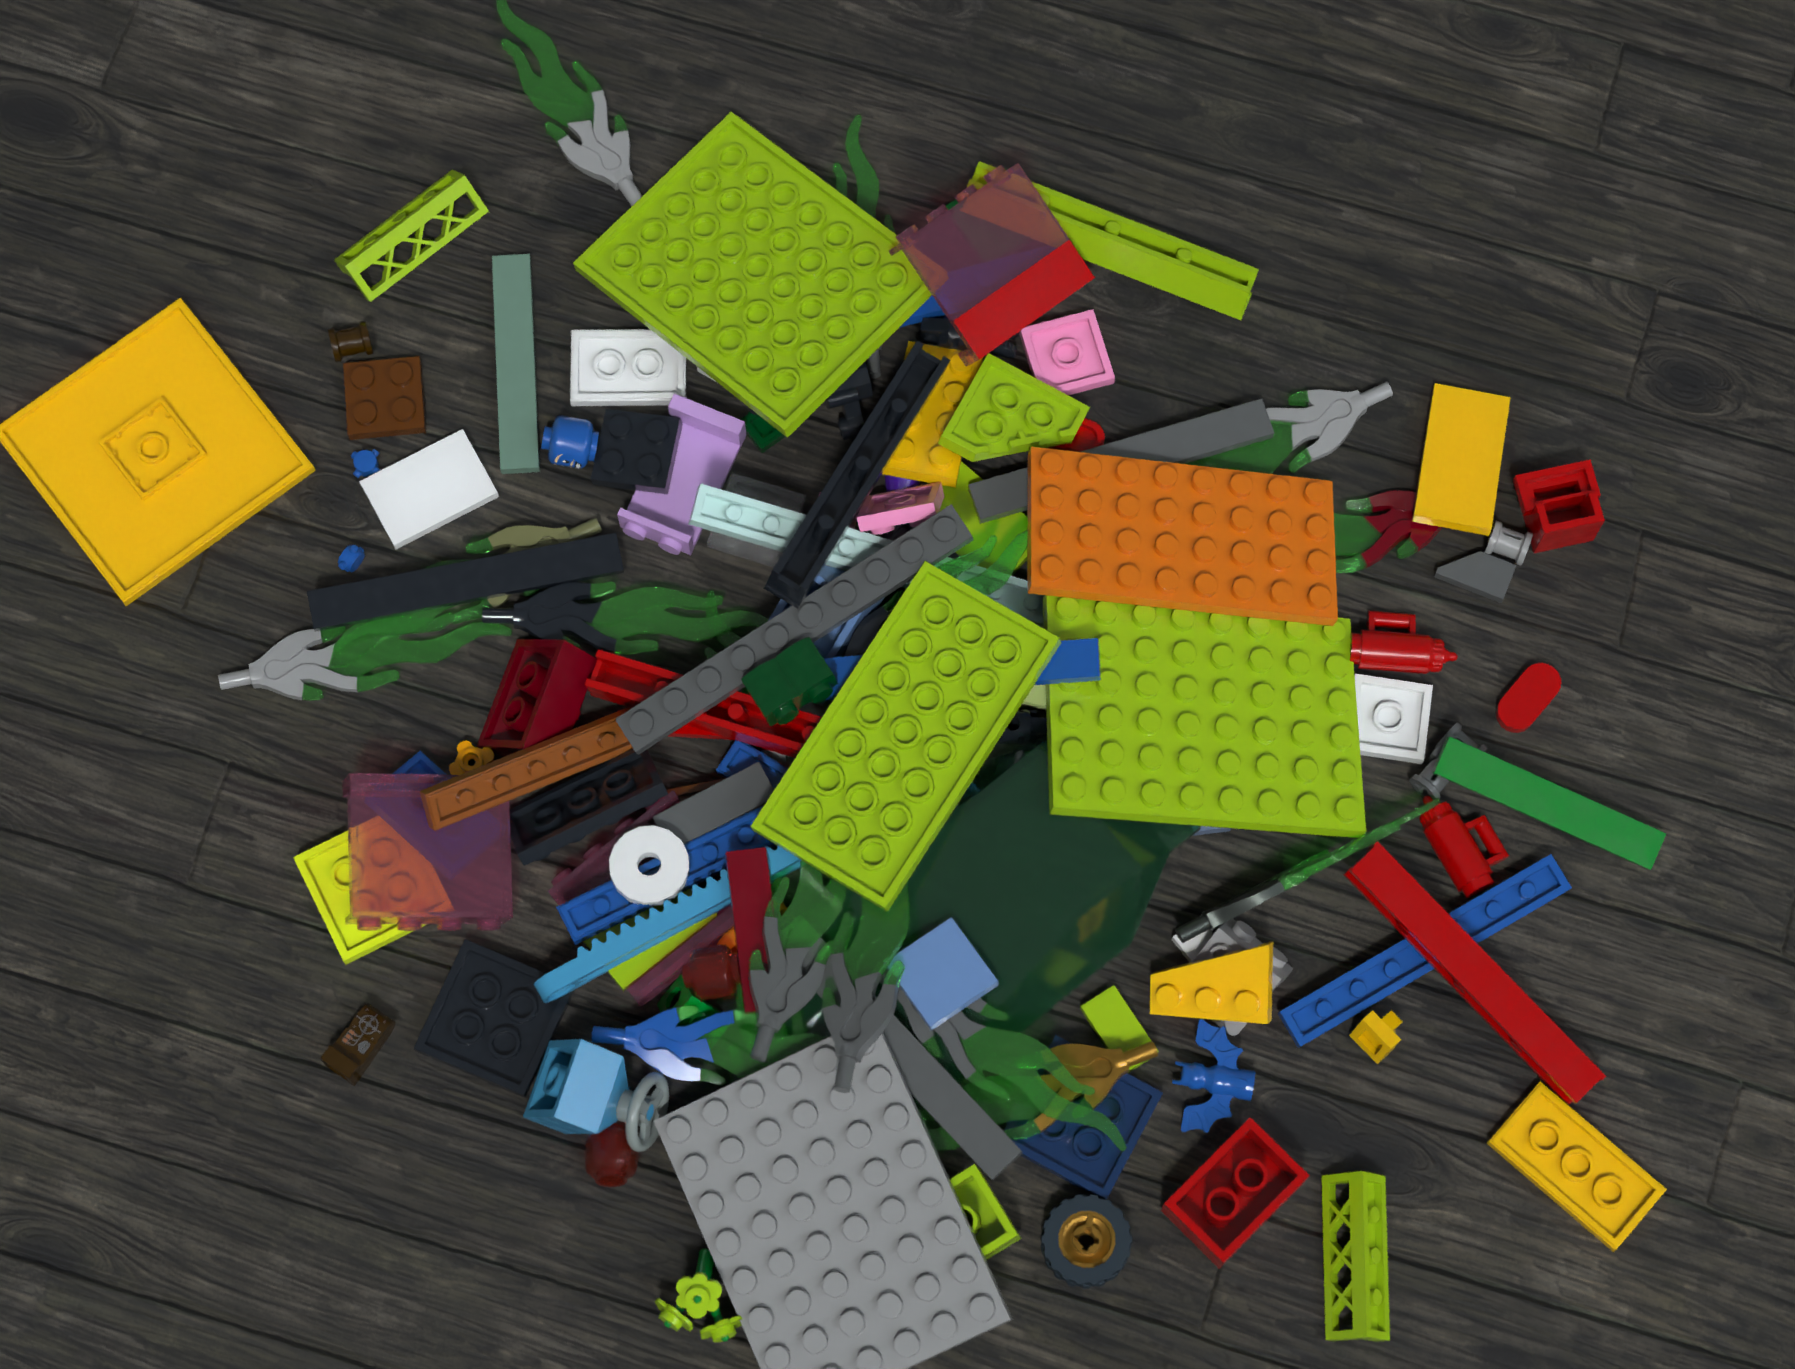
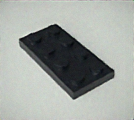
[502,749,668,866]

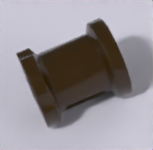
[328,321,373,363]

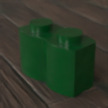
[741,637,838,726]

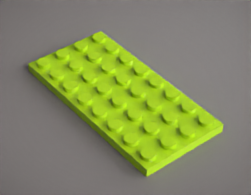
[750,561,1061,912]

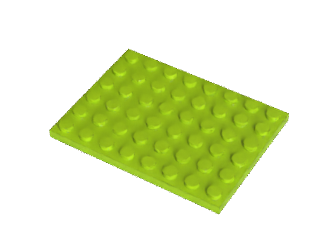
[573,112,948,438]
[1043,595,1366,838]

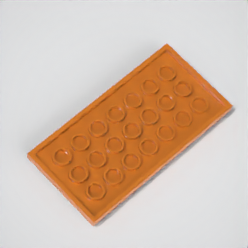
[1027,447,1338,626]

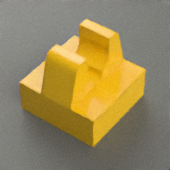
[1349,1010,1403,1065]

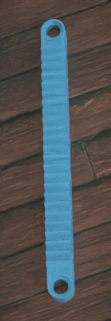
[534,846,807,1003]

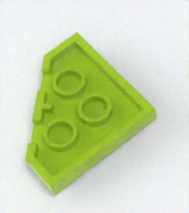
[938,353,1090,462]

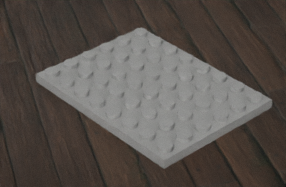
[654,1033,1013,1369]

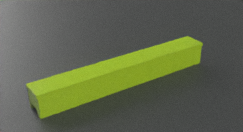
[958,161,1259,320]

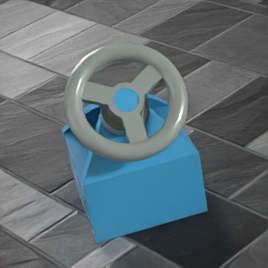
[523,1039,669,1152]

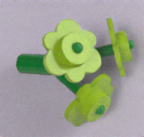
[654,1249,743,1343]

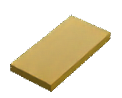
[1412,383,1511,536]
[1487,1082,1667,1252]

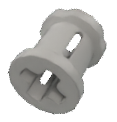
[1484,521,1533,566]

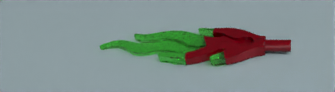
[1334,490,1443,573]

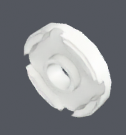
[609,825,689,906]

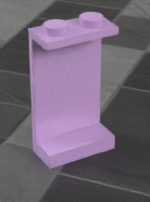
[617,394,747,555]

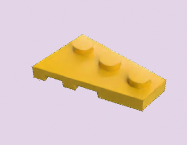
[1150,941,1273,1024]

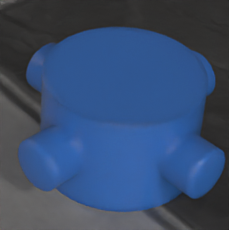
[351,449,381,478]
[338,545,365,573]

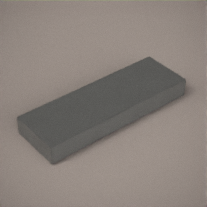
[653,762,774,844]

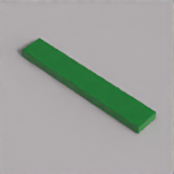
[1431,736,1666,870]

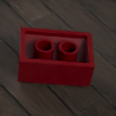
[476,639,597,757]

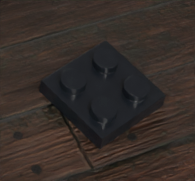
[591,409,683,494]

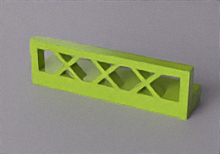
[334,170,489,302]
[1322,1171,1390,1342]

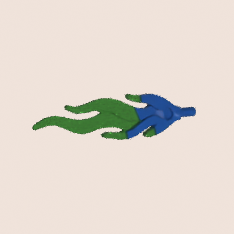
[592,1005,828,1086]

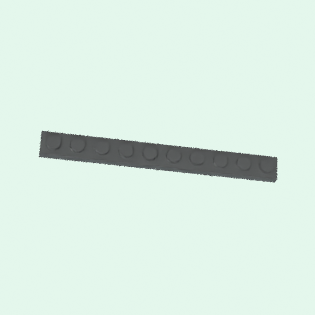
[615,504,974,755]

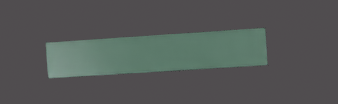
[492,254,540,474]

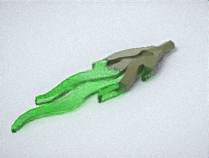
[333,518,602,654]

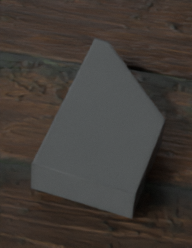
[1434,551,1517,603]

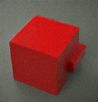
[1513,460,1605,553]

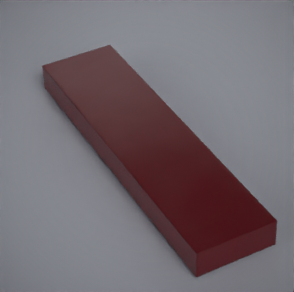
[725,847,775,1014]

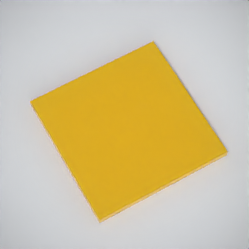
[0,297,316,606]

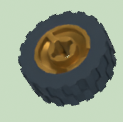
[1041,1194,1132,1289]

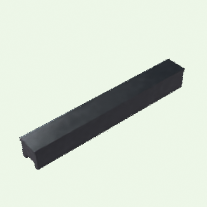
[764,341,950,609]

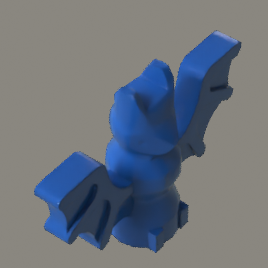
[1172,1019,1256,1132]

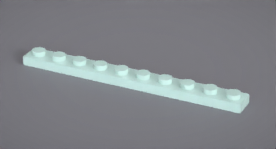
[688,483,1045,628]

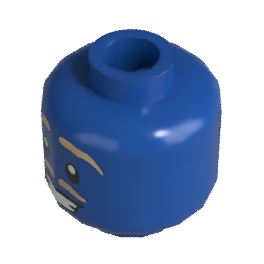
[541,415,599,469]

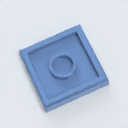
[884,917,999,1031]

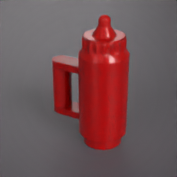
[1350,610,1458,674]
[1419,796,1509,898]

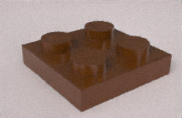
[343,356,426,440]

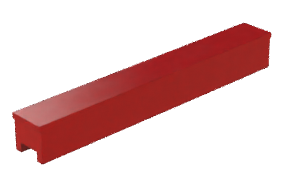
[584,649,822,758]
[1343,841,1606,1105]

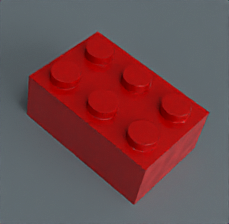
[1161,1117,1310,1269]

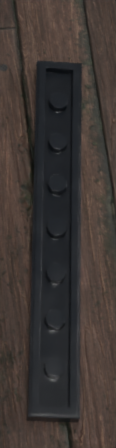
[307,533,624,632]

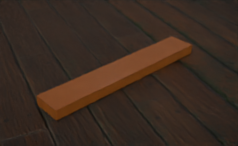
[420,706,633,831]

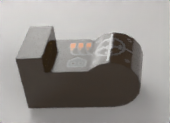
[320,1004,395,1087]

